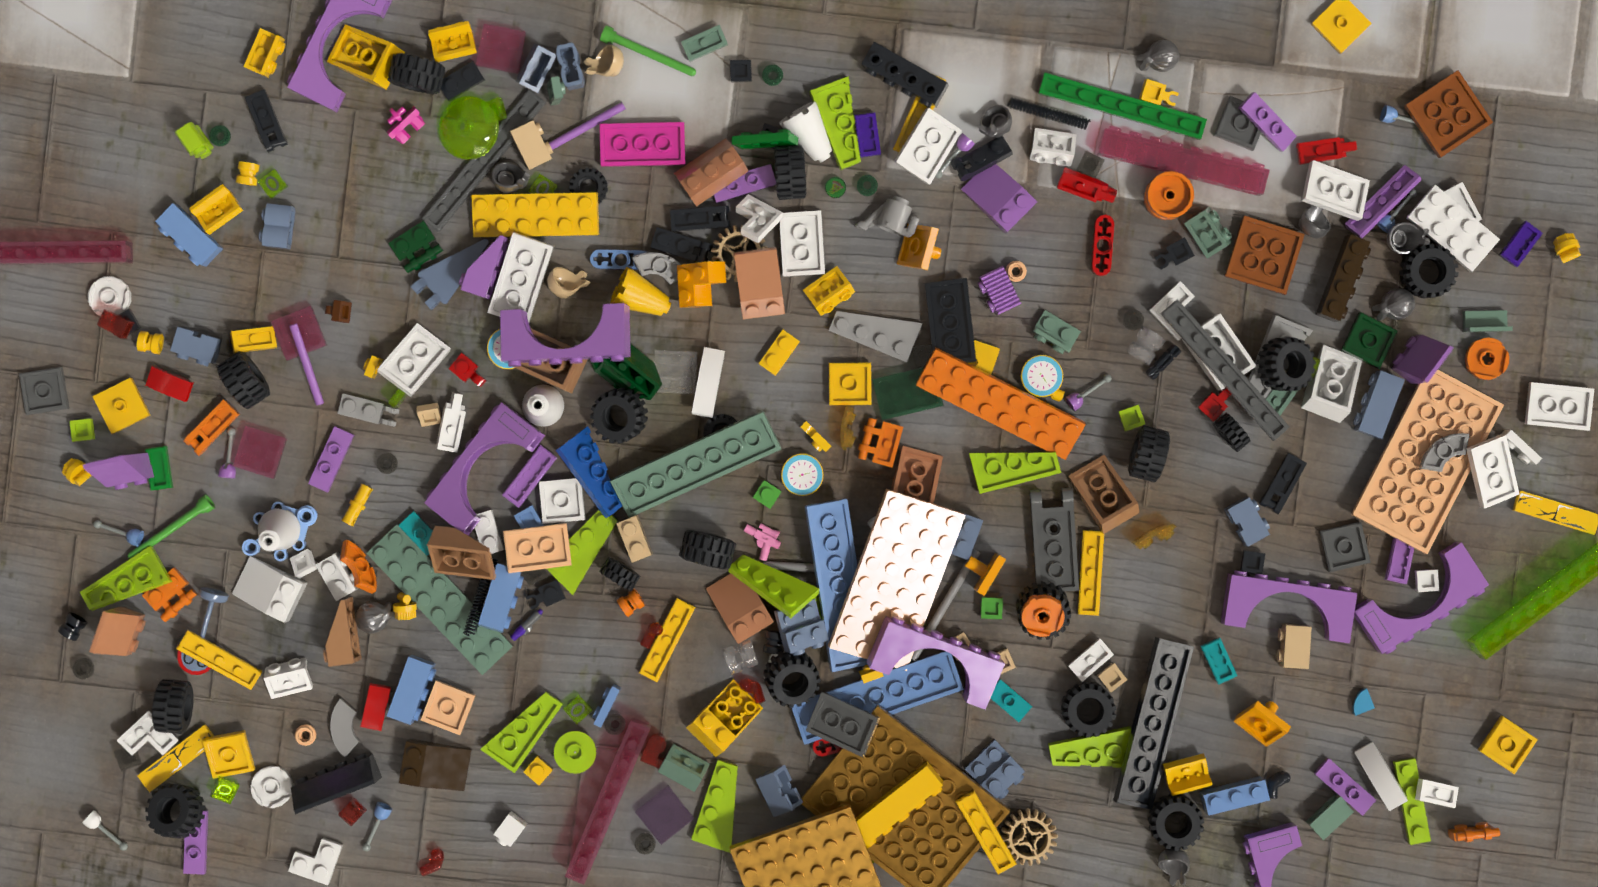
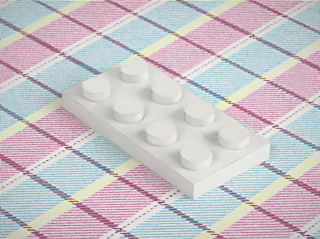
[1406,185,1500,272]
[487,232,554,323]

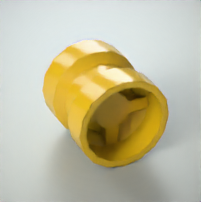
[235,161,260,186]
[137,331,164,354]

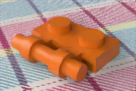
[858,418,903,467]
[142,567,197,622]
[1448,822,1500,842]

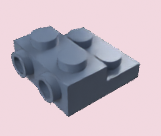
[774,599,829,656]
[964,739,1025,800]

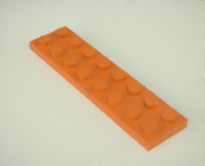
[916,347,1086,460]

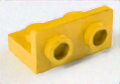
[803,266,855,316]

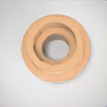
[1005,261,1027,282]
[295,724,317,746]

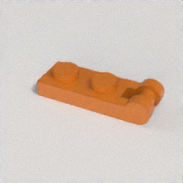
[184,399,240,456]

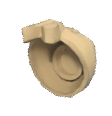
[584,44,624,77]
[547,267,590,299]

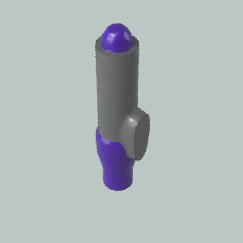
[510,609,543,641]

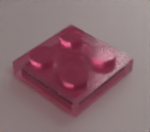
[476,24,526,74]
[271,306,327,361]
[233,426,287,479]

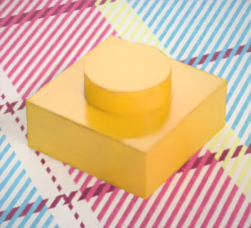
[363,355,383,378]
[859,665,884,683]
[523,756,553,786]

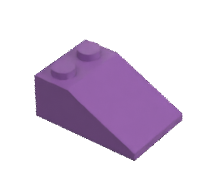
[961,164,1037,234]
[459,235,510,300]
[1391,334,1453,384]
[83,453,154,490]

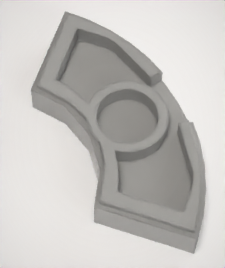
[631,252,681,285]
[1419,433,1469,472]
[330,698,360,758]

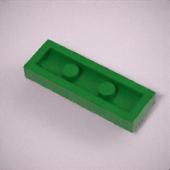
[732,129,798,150]

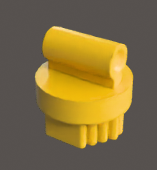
[1553,233,1581,263]
[62,458,92,486]
[393,592,417,620]

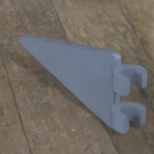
[411,239,489,310]

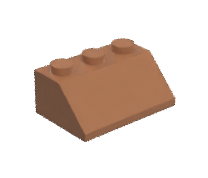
[674,138,748,206]

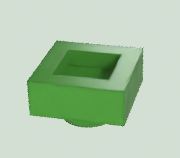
[753,480,782,509]
[980,597,1003,619]

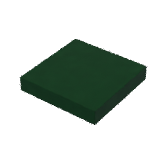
[1341,312,1398,369]

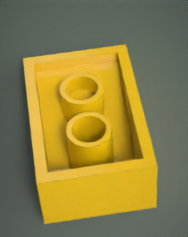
[326,24,405,90]

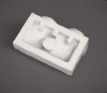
[1030,128,1077,167]
[316,552,359,601]
[264,658,313,699]

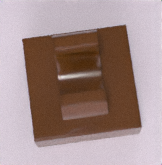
[325,300,352,323]

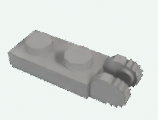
[338,393,400,427]

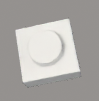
[290,549,317,578]
[1415,569,1439,592]

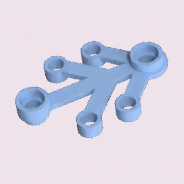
[242,502,317,561]

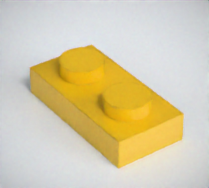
[230,326,277,353]
[758,330,800,376]

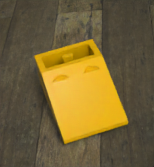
[686,679,763,757]

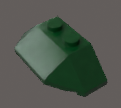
[589,344,663,400]

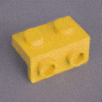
[428,21,477,62]
[243,28,285,78]
[189,184,243,235]
[1163,753,1212,796]

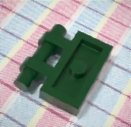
[388,221,443,273]

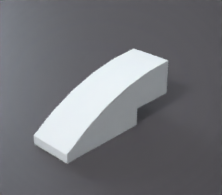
[692,347,725,418]
[1354,741,1408,811]

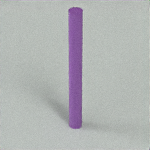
[549,102,626,150]
[289,323,324,405]

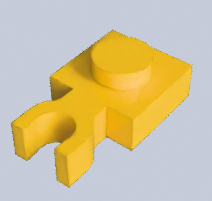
[1139,79,1179,107]
[801,421,831,452]

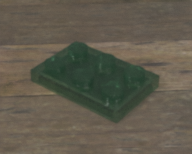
[872,367,944,420]

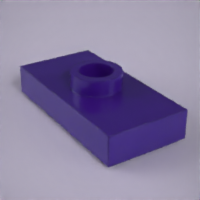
[854,112,881,158]
[1499,221,1543,267]

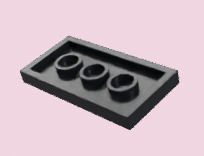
[925,278,977,363]

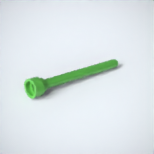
[600,25,696,76]
[127,494,215,559]

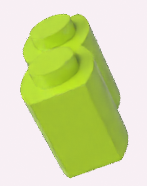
[175,122,214,159]

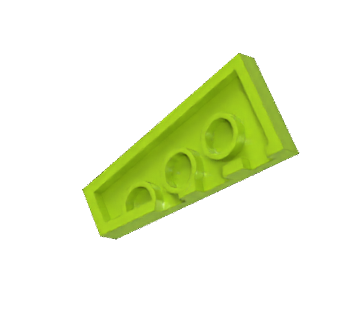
[809,76,861,171]
[969,452,1061,494]
[547,510,618,595]
[80,546,172,611]
[728,555,819,619]
[480,692,564,773]
[1048,726,1131,768]
[691,759,738,853]

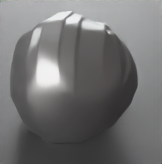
[1137,40,1180,72]
[979,105,1012,138]
[492,162,530,194]
[1299,204,1331,238]
[1387,222,1430,254]
[1372,288,1415,321]
[355,601,395,634]
[1158,848,1190,887]

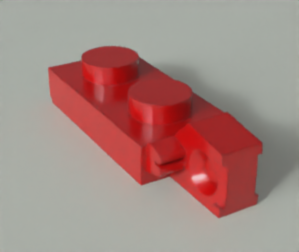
[1296,137,1357,165]
[1057,167,1117,203]

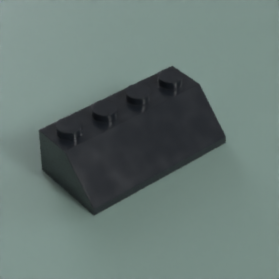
[291,753,382,814]

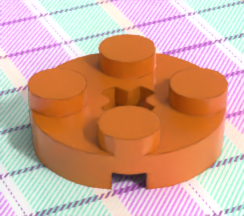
[1465,338,1509,380]
[1021,595,1065,637]

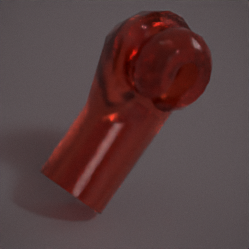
[640,622,663,649]
[739,678,766,705]
[419,848,444,877]

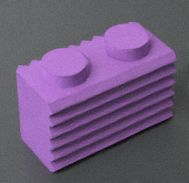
[977,266,1021,315]

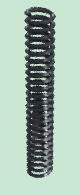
[1007,97,1091,130]
[463,554,498,636]

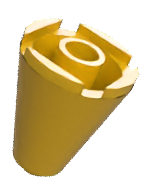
[610,267,671,316]

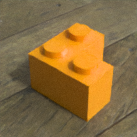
[677,261,726,308]

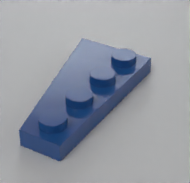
[556,426,623,518]

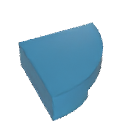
[1352,688,1375,716]

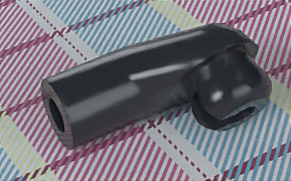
[1267,771,1291,799]

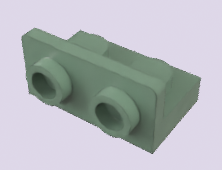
[1184,207,1232,258]
[1031,310,1081,355]

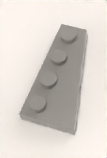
[829,311,922,362]
[1248,315,1313,399]

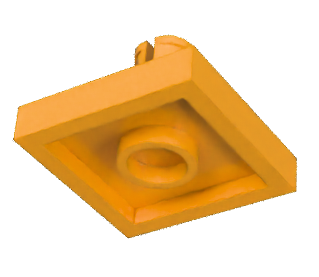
[897,224,941,270]
[965,553,1006,596]
[1233,701,1291,747]

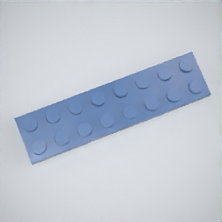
[805,498,868,672]
[792,651,964,745]

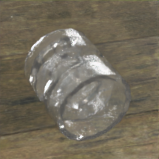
[1126,326,1166,365]
[722,639,759,675]

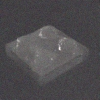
[654,350,697,394]

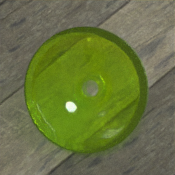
[438,96,499,160]

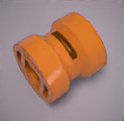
[617,588,646,617]

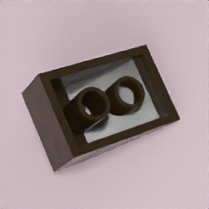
[399,738,472,791]

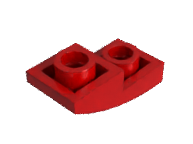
[145,366,194,402]
[360,683,391,731]

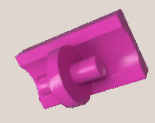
[387,106,425,144]

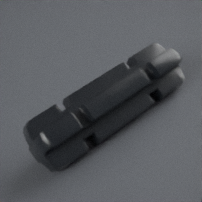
[1146,344,1181,380]

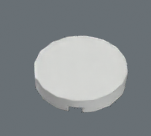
[88,276,131,318]
[250,765,294,808]

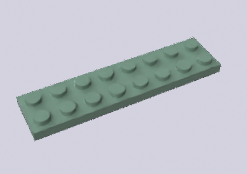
[610,410,781,518]
[366,524,514,675]

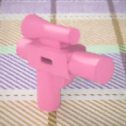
[744,523,782,561]

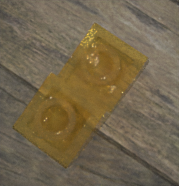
[840,405,856,451]
[1132,523,1176,550]

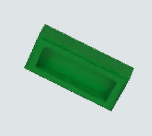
[145,446,173,491]

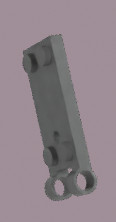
[1029,487,1079,592]

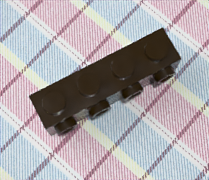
[1315,234,1371,322]

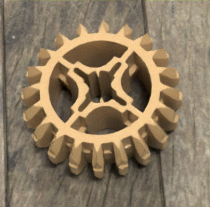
[711,225,768,282]
[1001,808,1058,866]

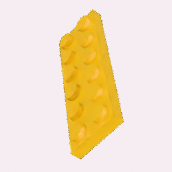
[471,192,599,237]

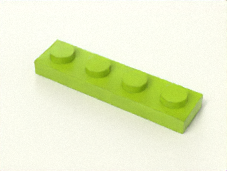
[1393,757,1431,845]

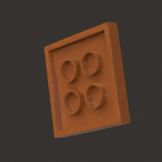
[1404,70,1493,158]
[1224,216,1305,295]

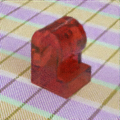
[97,309,134,339]
[640,733,667,769]
[338,798,367,826]

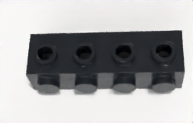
[862,42,949,108]

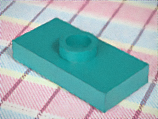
[398,511,433,556]
[1200,637,1237,685]
[991,679,1032,722]

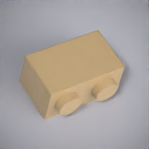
[509,120,553,170]
[616,515,653,563]
[1277,624,1312,669]

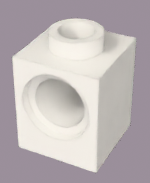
[493,811,528,847]

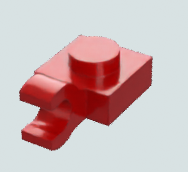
[449,353,486,387]
[1197,388,1231,422]

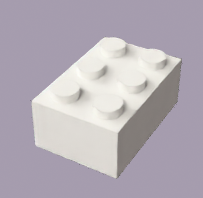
[1182,314,1256,390]

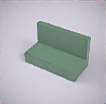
[1463,310,1513,332]
[658,744,710,792]
[1305,793,1354,840]

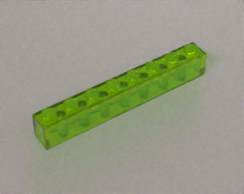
[1467,542,1598,660]

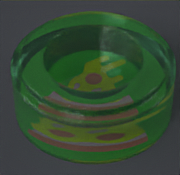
[825,177,846,199]

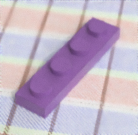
[1345,165,1421,238]

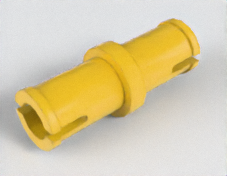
[341,483,373,527]

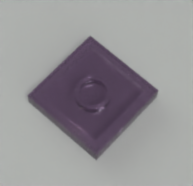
[635,785,694,845]

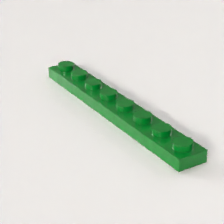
[1038,73,1207,140]

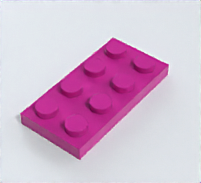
[600,122,685,167]

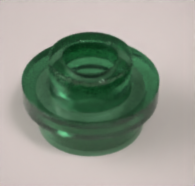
[762,65,783,86]
[209,125,231,147]
[857,175,878,196]

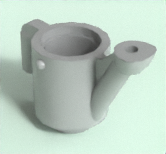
[855,196,919,237]

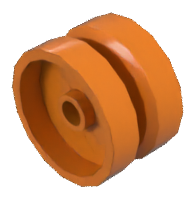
[1144,171,1194,220]

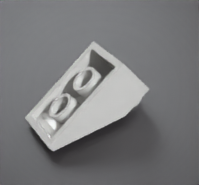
[1301,345,1362,423]
[232,556,307,623]

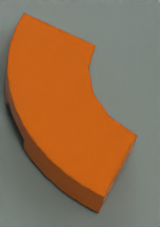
[340,540,377,594]

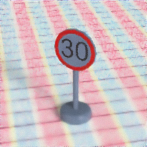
[177,587,229,675]

